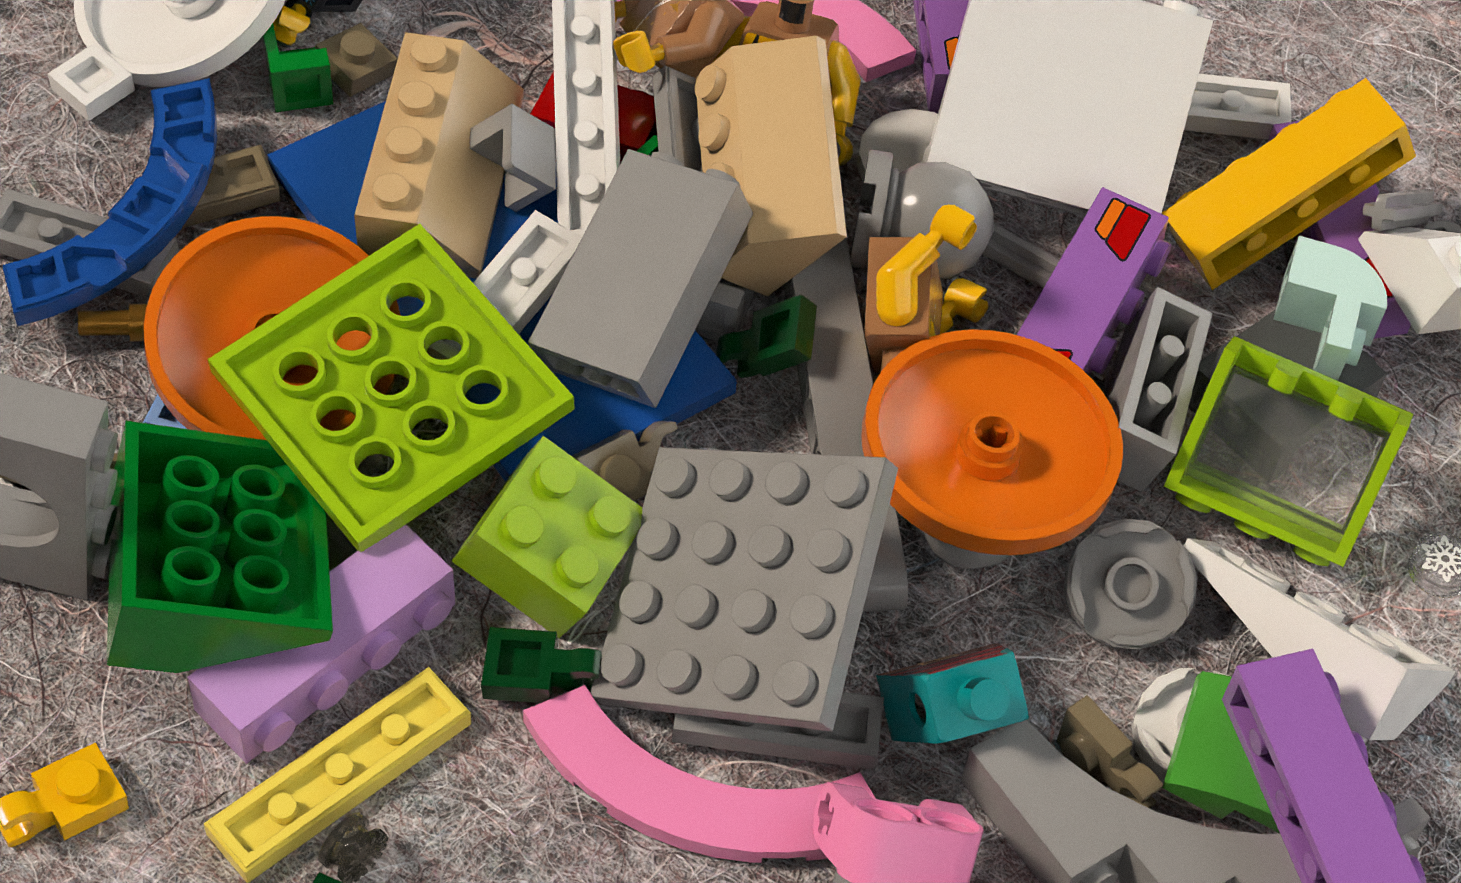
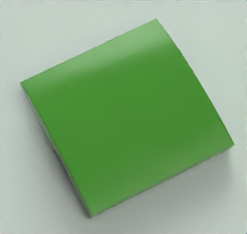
[1162,671,1280,833]

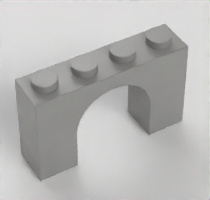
[0,373,118,600]

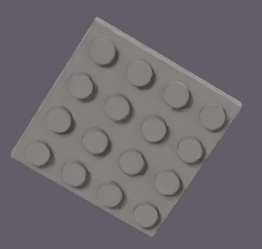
[590,447,898,731]

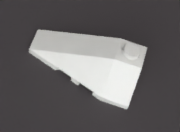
[1358,227,1461,334]
[1184,538,1455,744]

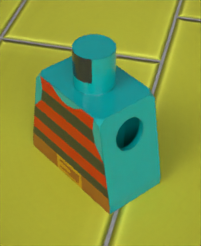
[876,643,1029,744]

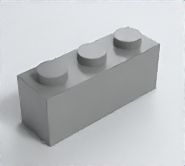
[1106,287,1213,492]

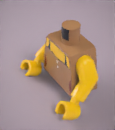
[711,0,861,166]
[865,204,989,374]

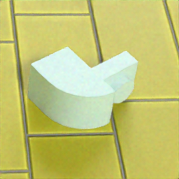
[1273,236,1387,381]

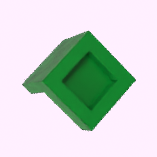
[263,23,334,113]

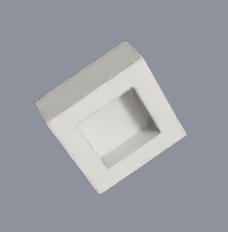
[48,43,135,121]

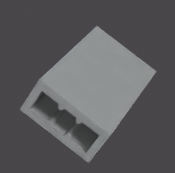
[528,149,753,408]

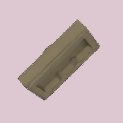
[181,145,281,229]

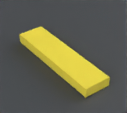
[204,667,471,883]

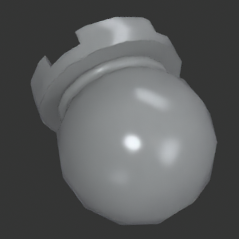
[850,149,994,279]

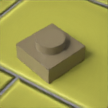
[315,23,398,97]

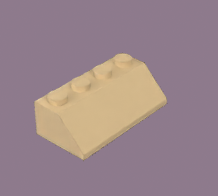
[354,32,524,278]
[695,36,847,296]

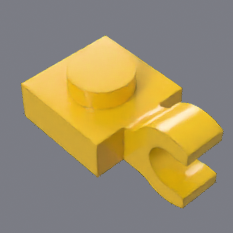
[0,742,129,847]

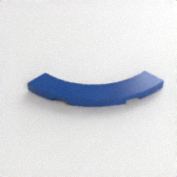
[2,78,217,327]

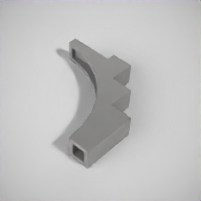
[961,719,1431,883]

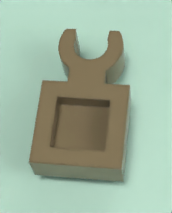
[572,421,678,501]
[1056,695,1163,808]

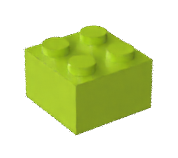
[452,436,643,638]

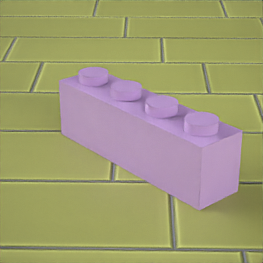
[187,525,455,764]

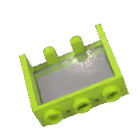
[1164,336,1414,567]

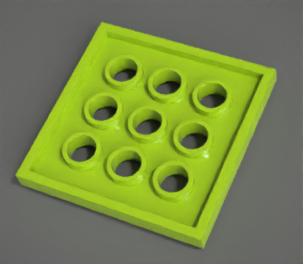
[207,224,575,553]

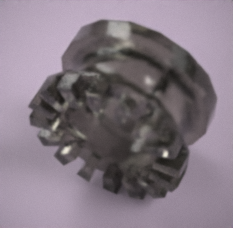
[318,812,389,883]

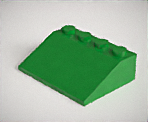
[107,421,333,673]

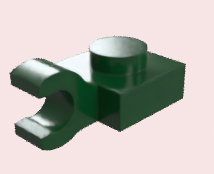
[716,294,817,378]
[481,627,602,703]

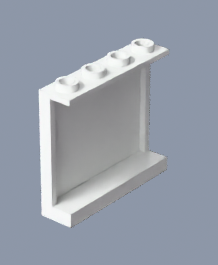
[922,0,1213,217]

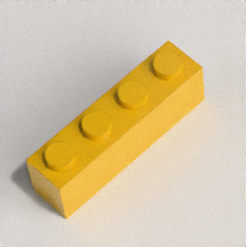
[1162,78,1416,290]

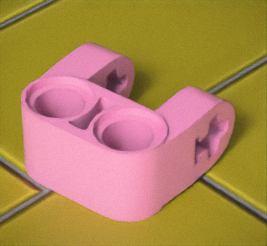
[813,782,984,883]

